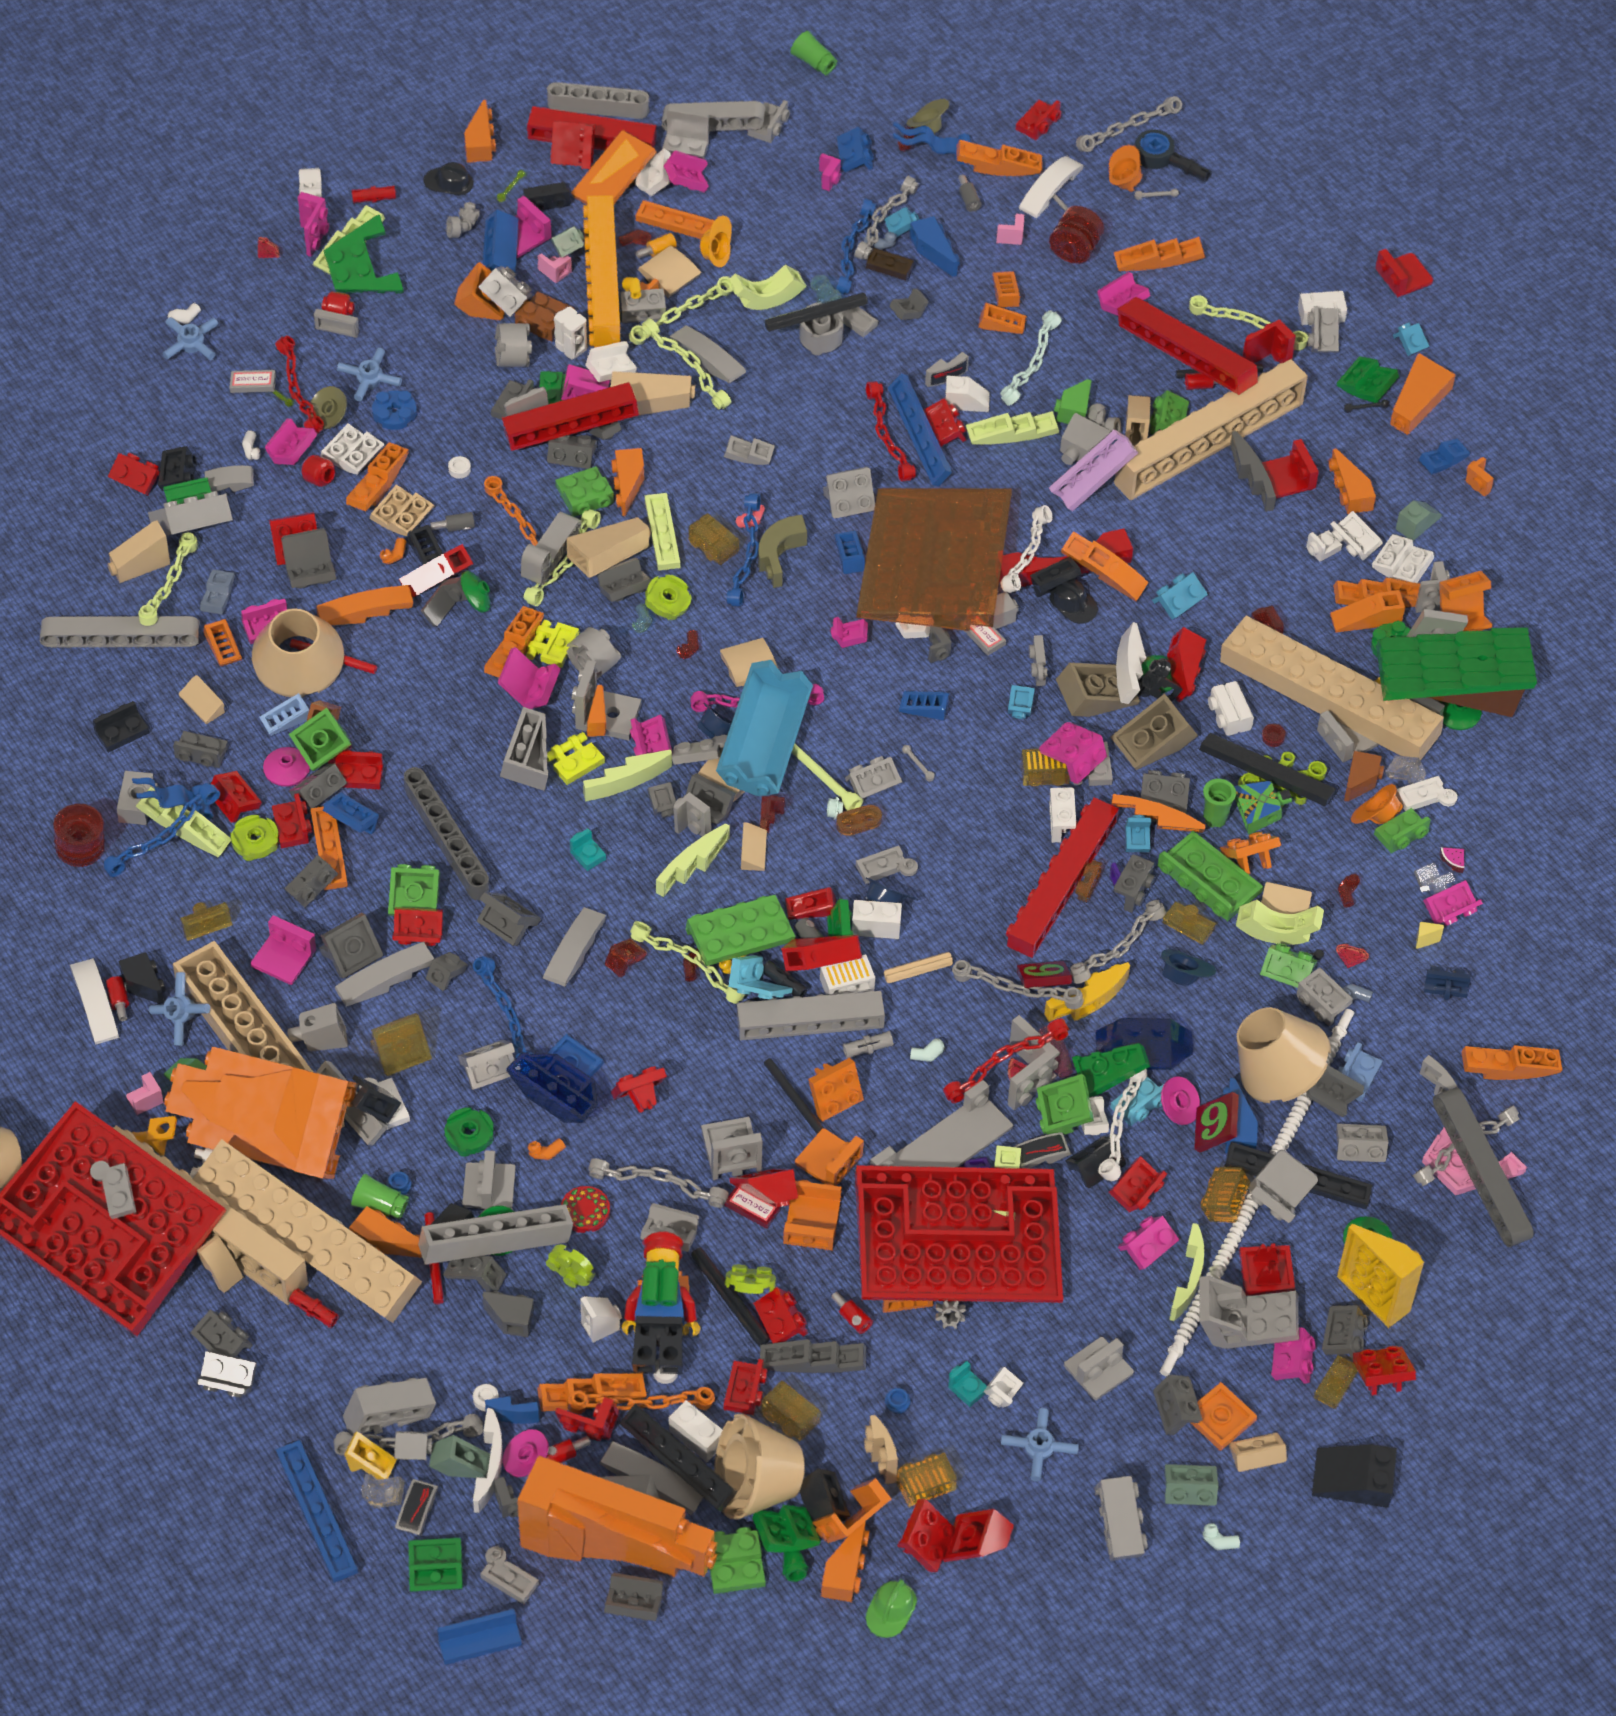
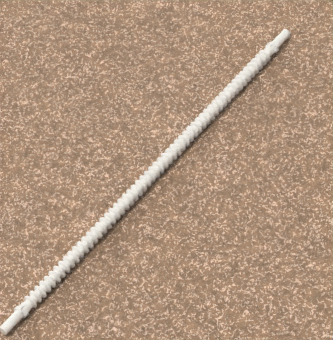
[1160,1009,1354,1376]

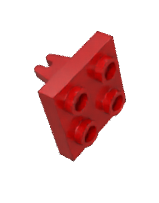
[269,512,317,565]
[611,1066,667,1113]
[1239,1244,1295,1296]
[1353,1346,1416,1396]
[897,1499,955,1572]

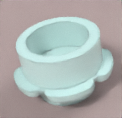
[827,797,843,820]

